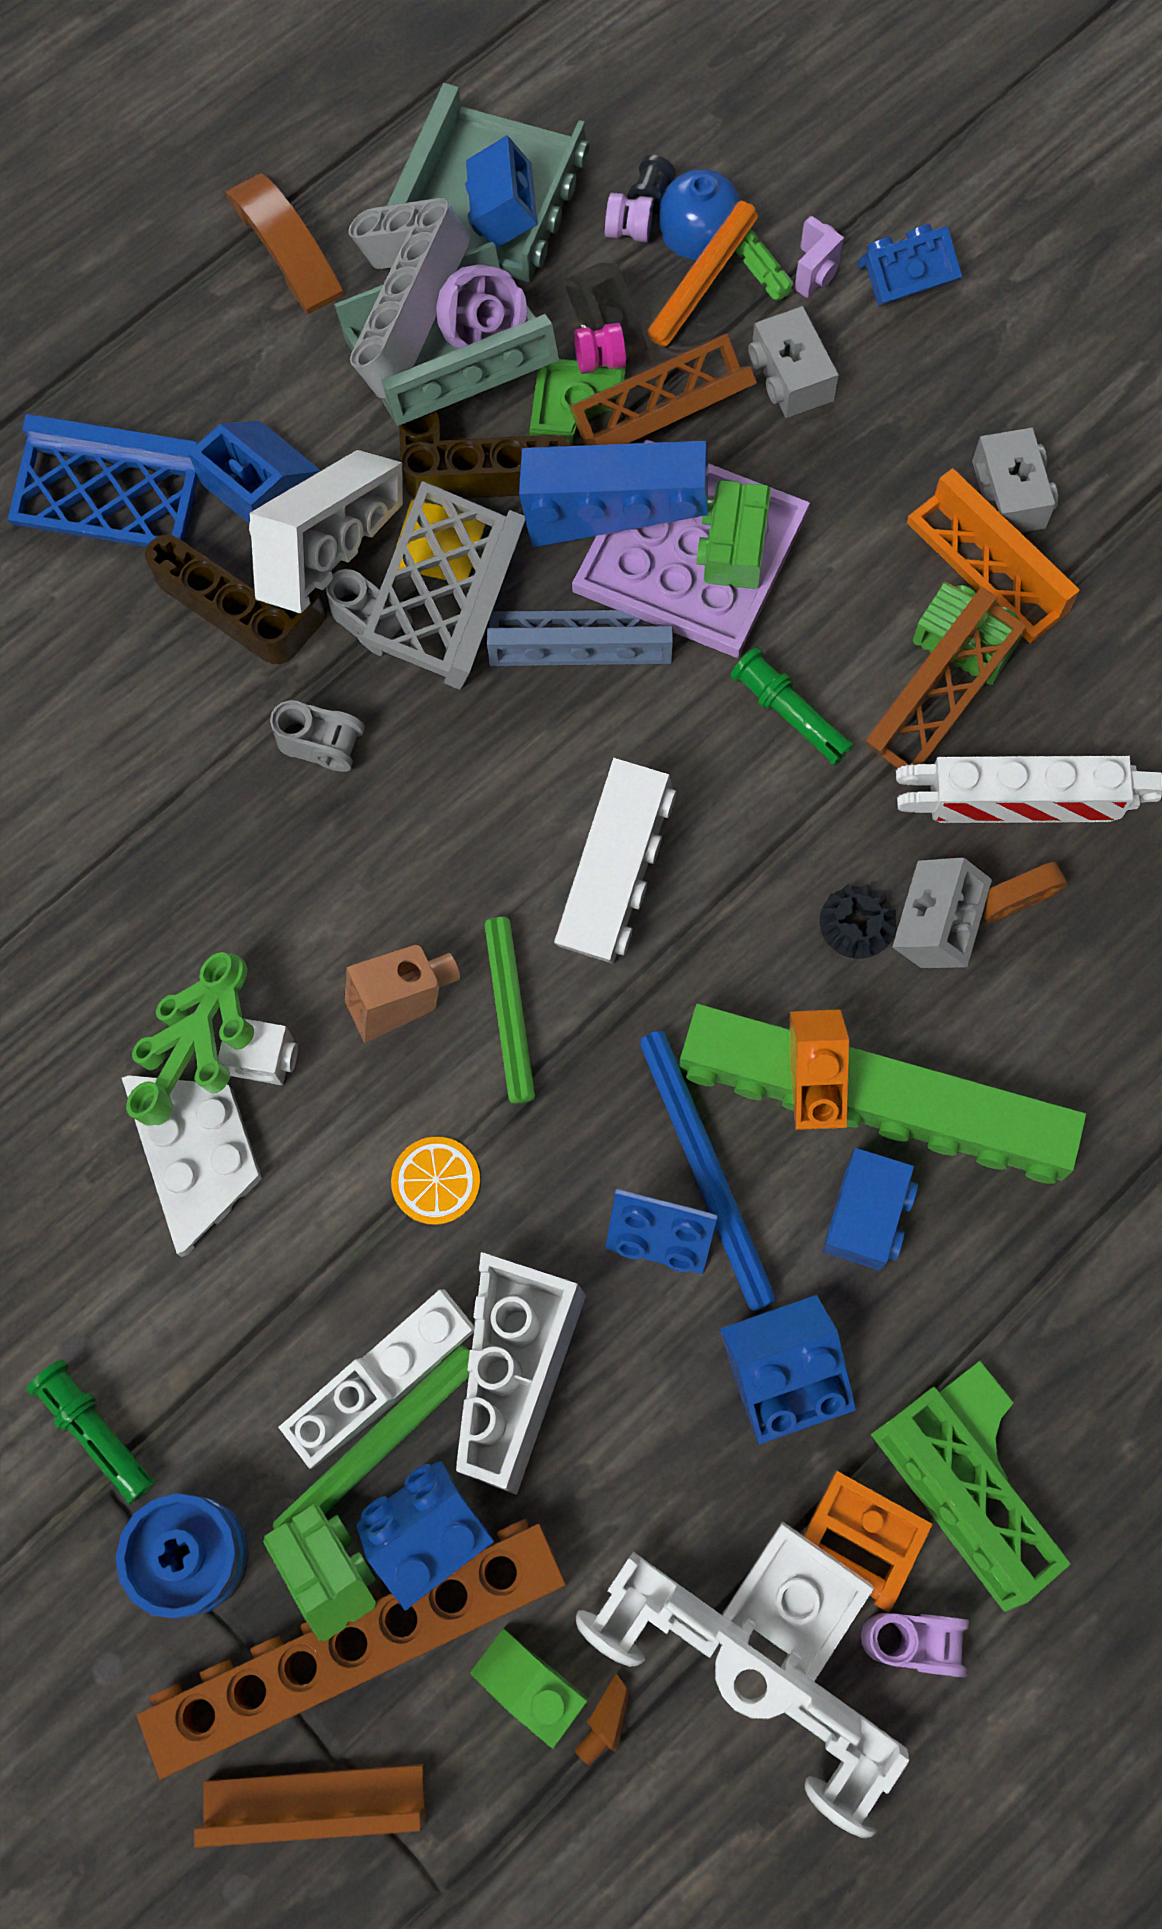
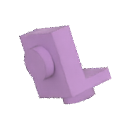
[794,216,844,299]

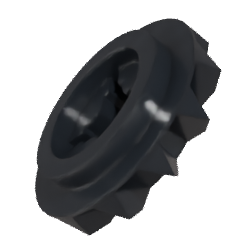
[819,884,897,959]

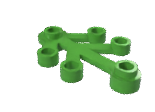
[126,952,254,1126]

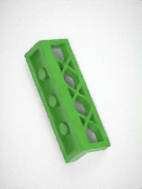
[871,1387,1070,1612]

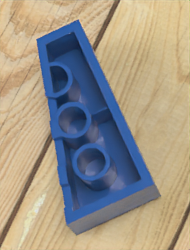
[519,441,709,548]

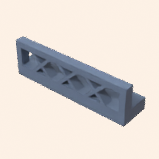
[487,610,673,666]

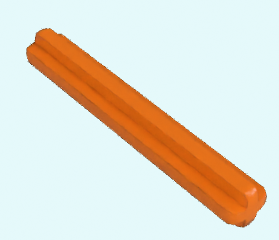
[647,200,758,347]

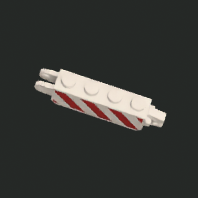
[896,756,1162,823]

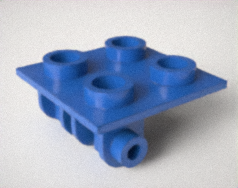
[605,1189,718,1274]

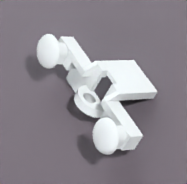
[576,1521,909,1838]

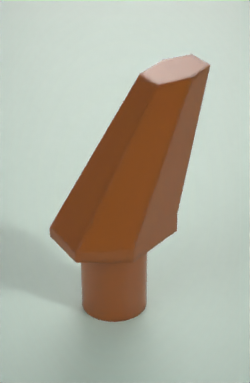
[574,1673,630,1766]

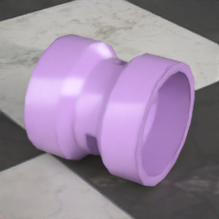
[605,192,653,243]

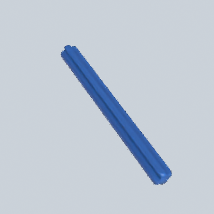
[640,1031,775,1311]

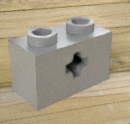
[748,306,838,418]
[972,427,1058,533]
[892,858,992,968]

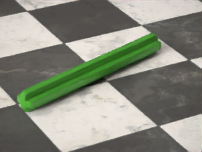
[273,1345,470,1530]

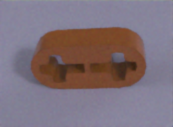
[982,862,1068,923]

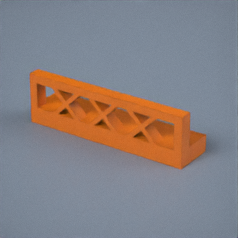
[906,468,1080,644]

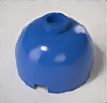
[659,169,741,260]

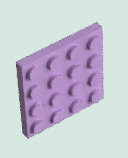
[572,440,810,658]

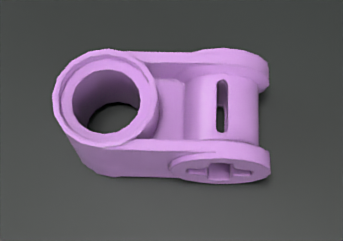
[861,1612,969,1677]

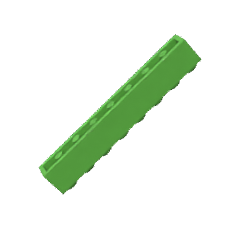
[679,1004,1086,1184]

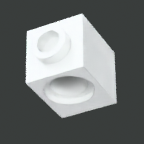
[218,1018,298,1086]

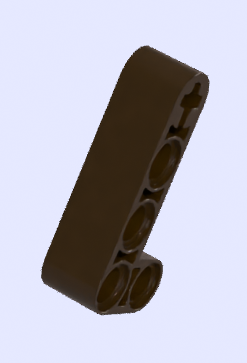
[399,411,573,501]
[145,535,326,664]

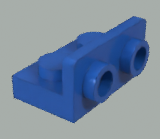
[857,224,962,307]

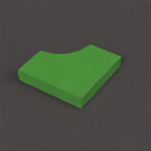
[530,359,625,444]
[912,1361,1014,1499]

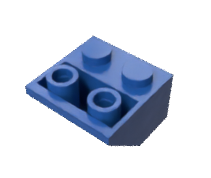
[188,421,321,524]
[720,1295,856,1445]

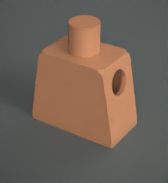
[345,945,460,1043]

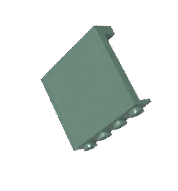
[387,83,590,282]
[334,241,559,426]

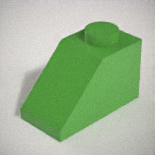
[470,1628,588,1749]

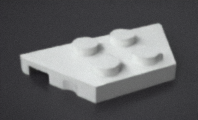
[122,1075,262,1257]

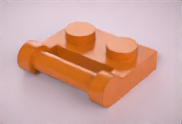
[802,1471,932,1612]

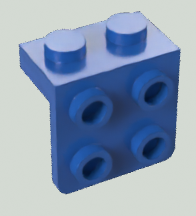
[356,1461,494,1610]

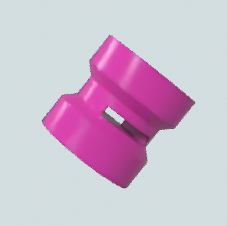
[574,323,626,374]

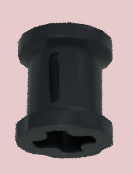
[627,155,676,215]

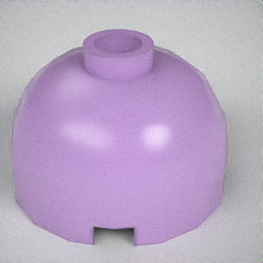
[436,264,527,349]

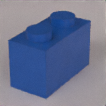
[465,135,538,248]
[822,1148,918,1271]

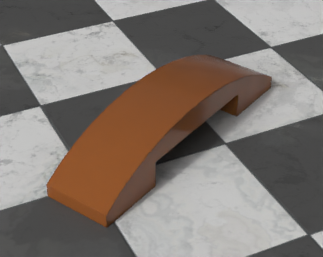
[225,173,344,315]

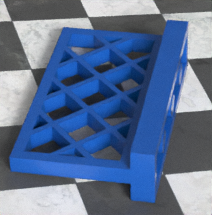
[7,414,198,547]

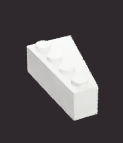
[249,450,403,614]
[554,758,677,964]
[456,1252,586,1495]

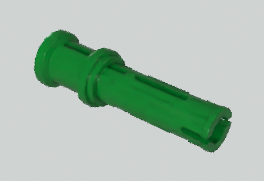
[730,647,854,767]
[26,1359,156,1505]

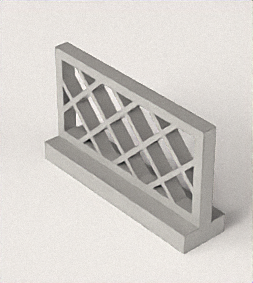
[360,481,525,690]

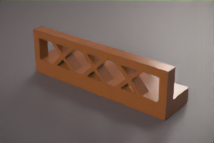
[569,334,757,446]
[865,586,1027,769]
[194,1764,427,1848]

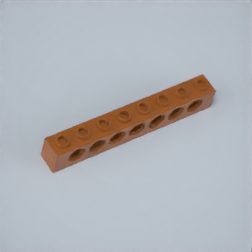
[137,1519,566,1780]

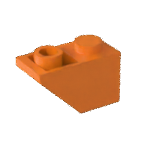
[790,1009,849,1130]

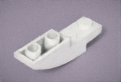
[279,1290,475,1469]

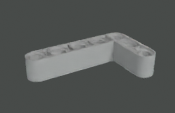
[348,198,471,398]

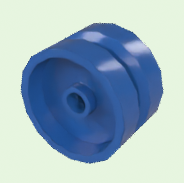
[116,1493,249,1618]

